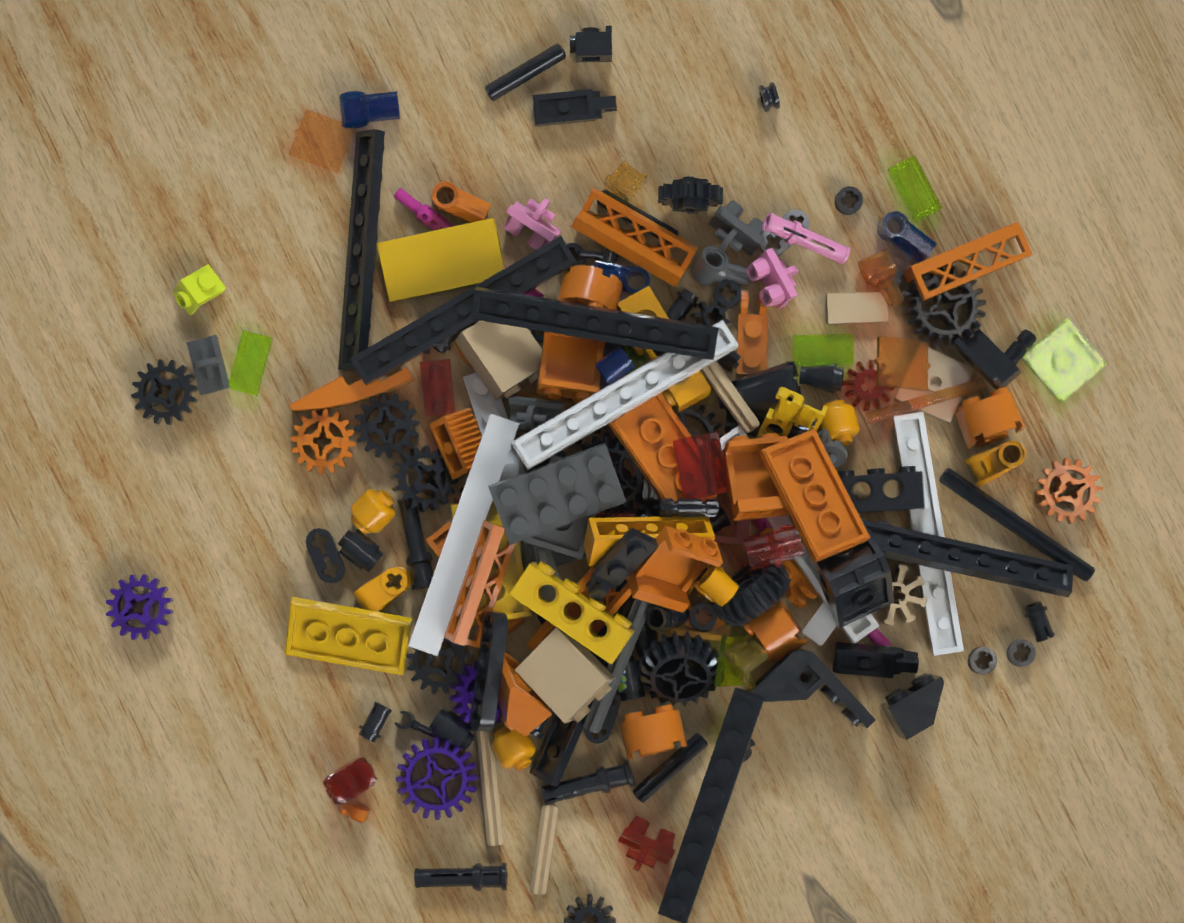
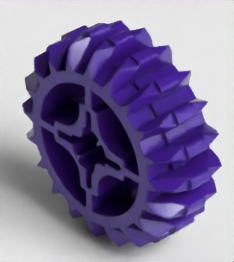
[396,737,479,820]

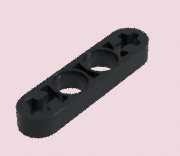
[470,611,508,732]

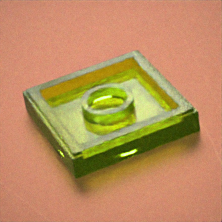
[1021,318,1107,403]

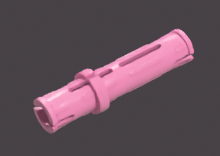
[762,212,850,265]

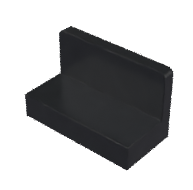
[953,329,1021,390]

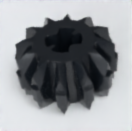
[564,893,616,923]

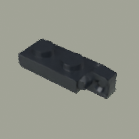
[532,89,617,127]
[586,528,658,601]
[832,642,919,678]

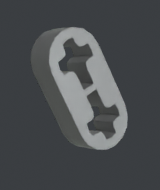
[759,209,810,257]

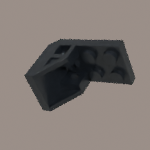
[787,515,894,628]
[746,650,876,728]

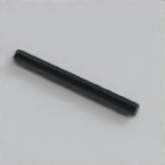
[939,468,1095,581]

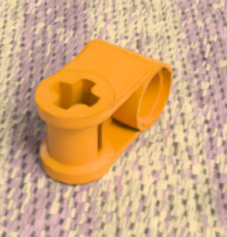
[964,440,1026,487]
[692,564,739,606]
[353,566,412,612]

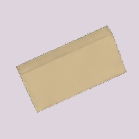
[826,292,888,325]

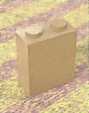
[455,321,542,401]
[515,627,615,724]

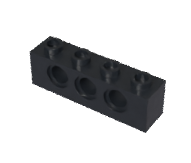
[837,466,925,513]

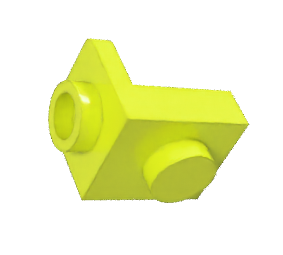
[173,264,226,315]

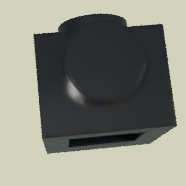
[570,26,612,63]

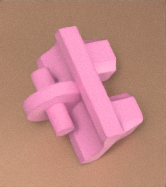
[504,198,562,250]
[745,248,799,309]

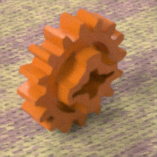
[290,409,357,475]
[1035,458,1103,524]

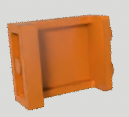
[536,331,605,403]
[722,433,790,521]
[627,526,723,613]

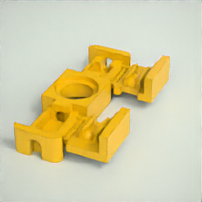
[756,387,828,438]

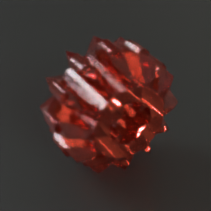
[842,360,894,412]
[323,757,377,804]

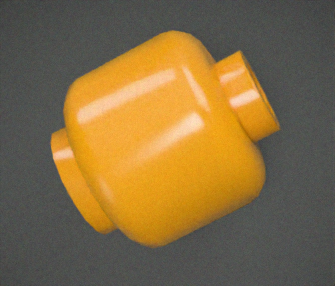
[819,400,860,446]
[350,489,396,534]
[491,726,536,771]

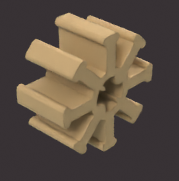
[871,565,927,625]

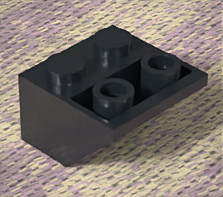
[881,673,944,740]

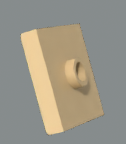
[894,344,974,424]

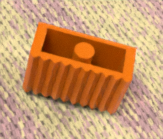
[429,408,482,480]

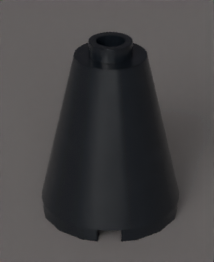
[718,361,801,418]

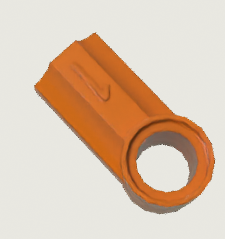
[432,181,492,223]

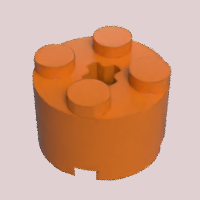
[557,265,623,310]
[955,387,1025,449]
[743,601,808,662]
[620,704,687,760]

